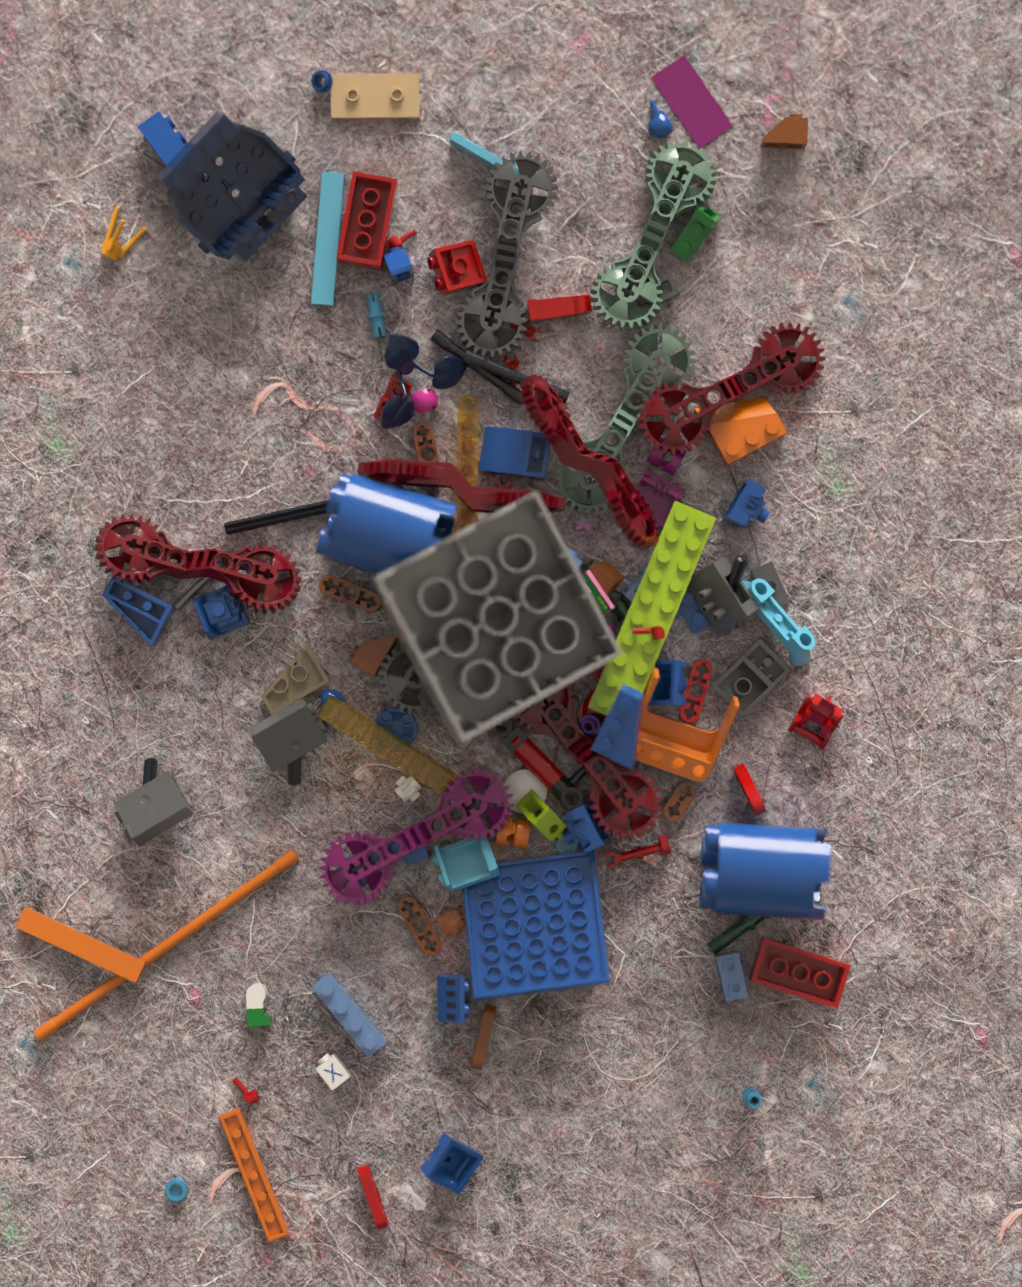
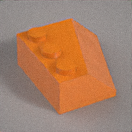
[694,396,787,467]

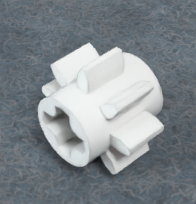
[394,775,422,802]

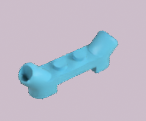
[742,579,815,666]

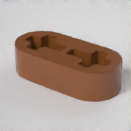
[663,782,696,821]

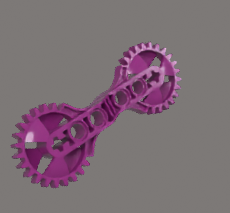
[319,767,515,906]

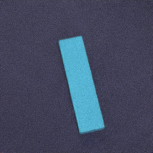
[450,132,525,188]

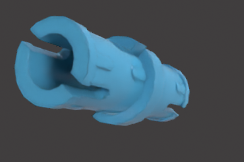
[365,292,387,339]
[743,1087,762,1109]

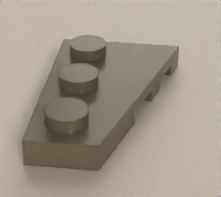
[261,643,330,715]

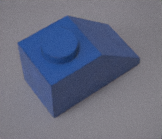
[384,247,414,284]

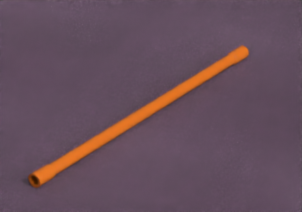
[34,849,300,1042]

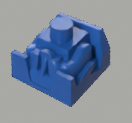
[722,479,770,528]
[193,586,251,640]
[648,660,687,705]
[561,801,611,852]
[420,1133,484,1195]

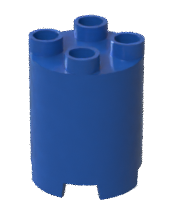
[315,473,458,575]
[699,822,830,920]

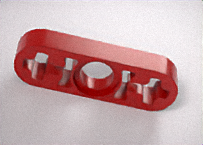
[679,659,712,723]
[733,763,766,816]
[357,1164,389,1230]

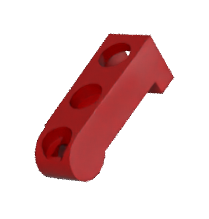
[528,295,592,324]

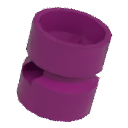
[646,437,687,476]

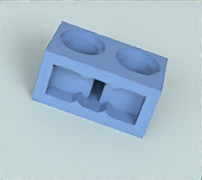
[714,950,748,1002]

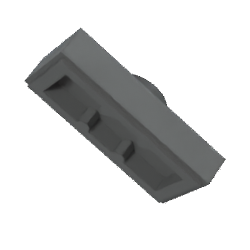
[751,562,790,606]

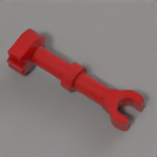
[604,834,671,868]

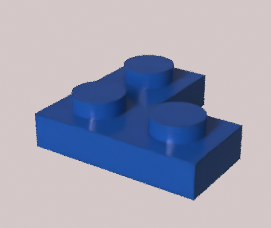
[674,587,712,635]

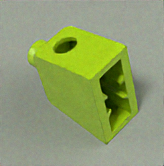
[516,789,566,841]

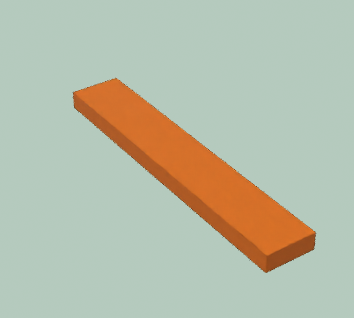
[15,907,147,983]
[218,1107,290,1243]

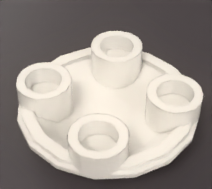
[503,769,547,814]

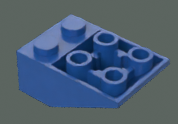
[478,426,550,481]

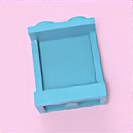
[432,834,500,893]

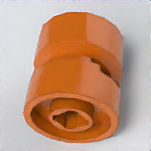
[496,817,530,849]

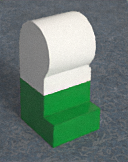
[246,983,272,1027]

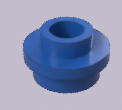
[311,70,333,93]

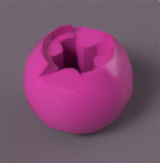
[411,388,438,414]

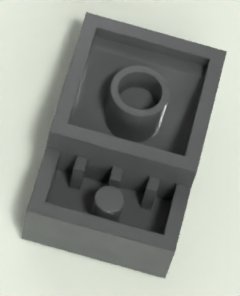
[712,637,792,717]

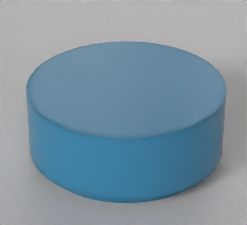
[556,837,578,854]
[165,1178,188,1202]

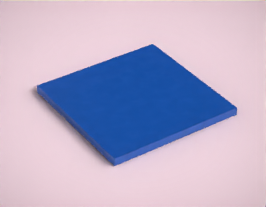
[463,850,610,1001]

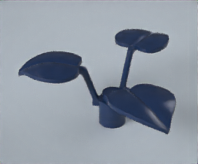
[380,333,466,429]

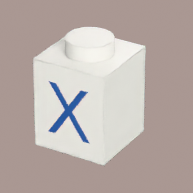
[316,1053,352,1091]

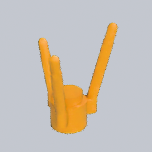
[100,205,147,261]

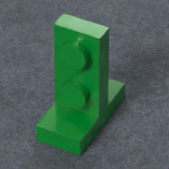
[669,204,721,263]

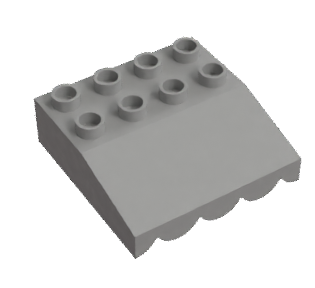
[371,491,622,742]

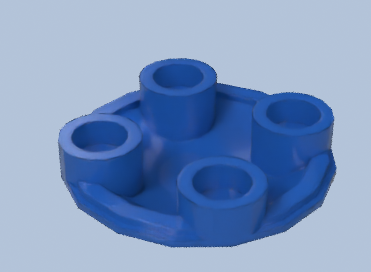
[373,707,418,751]

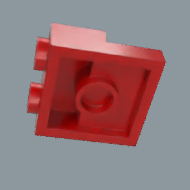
[427,239,487,296]

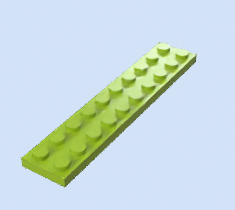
[588,501,716,716]

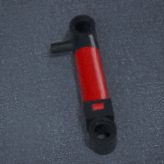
[490,717,587,809]

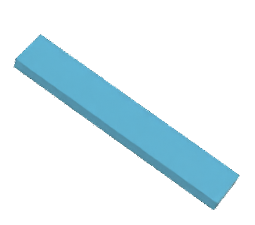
[311,172,345,307]

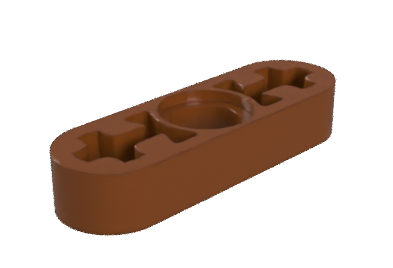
[413,422,439,462]
[319,575,381,613]
[398,896,441,956]
[471,1004,497,1070]

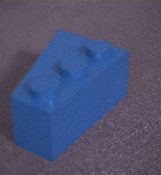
[137,111,206,181]
[102,577,176,647]
[591,684,644,769]

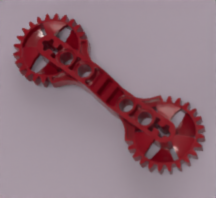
[637,322,826,456]
[519,374,659,550]
[358,459,565,513]
[94,514,302,615]
[511,683,663,840]

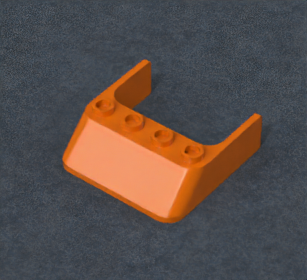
[636,667,739,782]

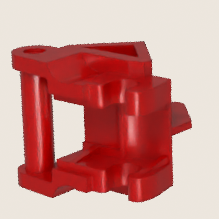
[787,694,843,750]

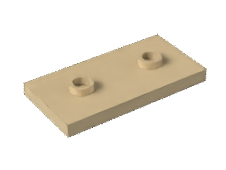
[331,73,420,120]

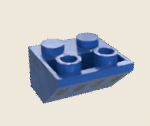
[437,973,470,1023]

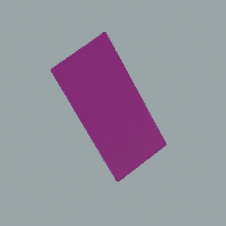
[651,55,733,148]

